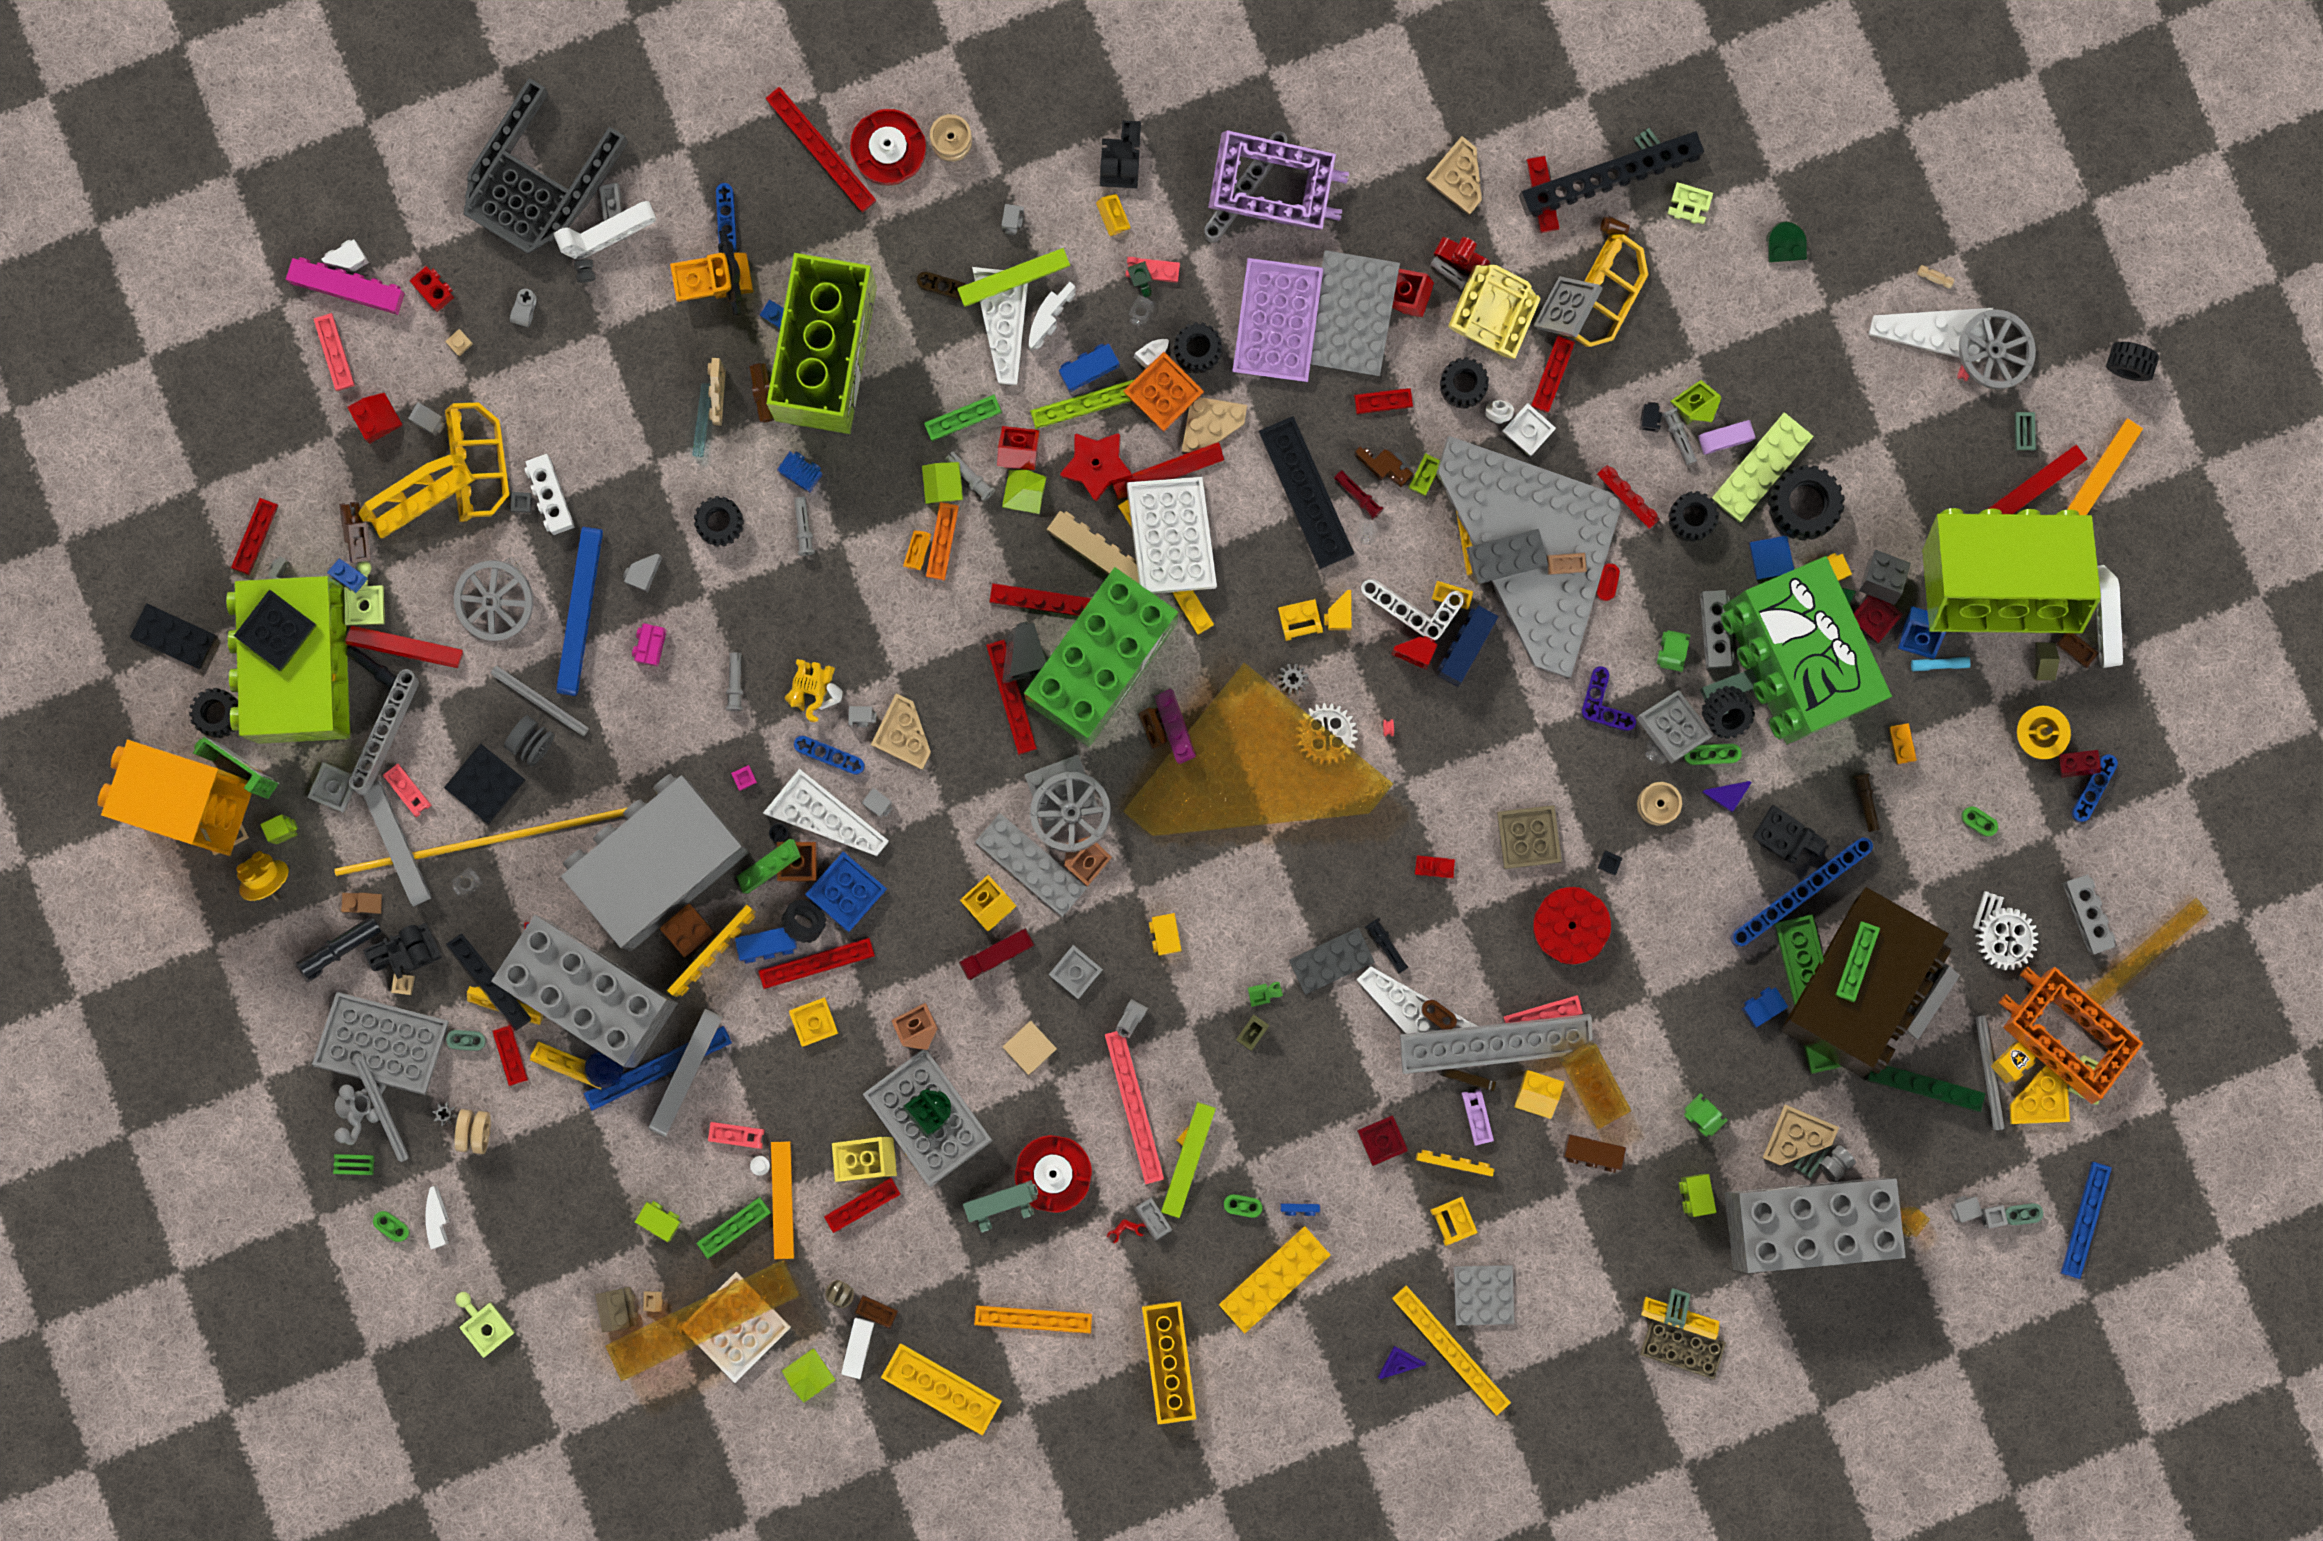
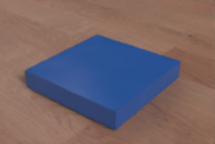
[1749,536,1794,580]

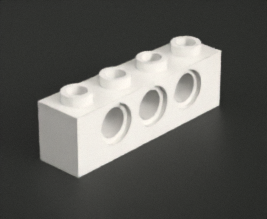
[524,454,575,535]

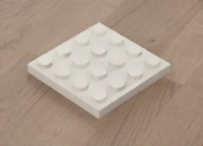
[680,1272,791,1383]

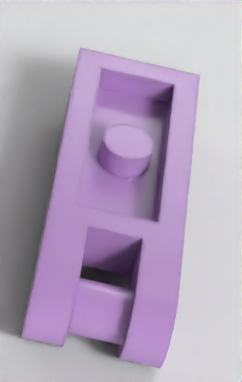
[1462,1088,1494,1146]

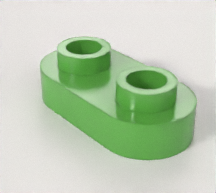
[1961,806,1998,837]
[1224,1194,1262,1218]
[373,1211,410,1242]

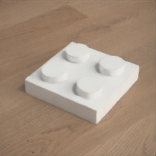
[1502,403,1556,457]

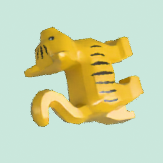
[785,659,835,723]

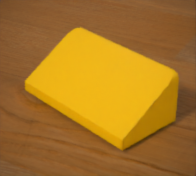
[1096,194,1131,236]

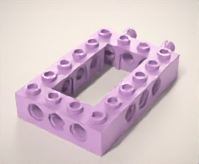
[1208,130,1349,231]

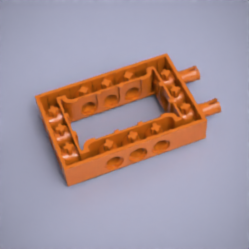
[1998,966,2144,1104]

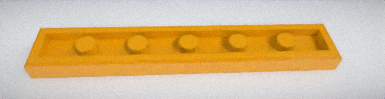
[2066,418,2143,515]
[771,1141,794,1259]
[974,1305,1092,1334]

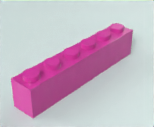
[286,257,405,315]

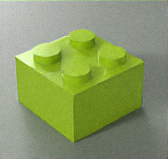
[1679,1174,1716,1217]

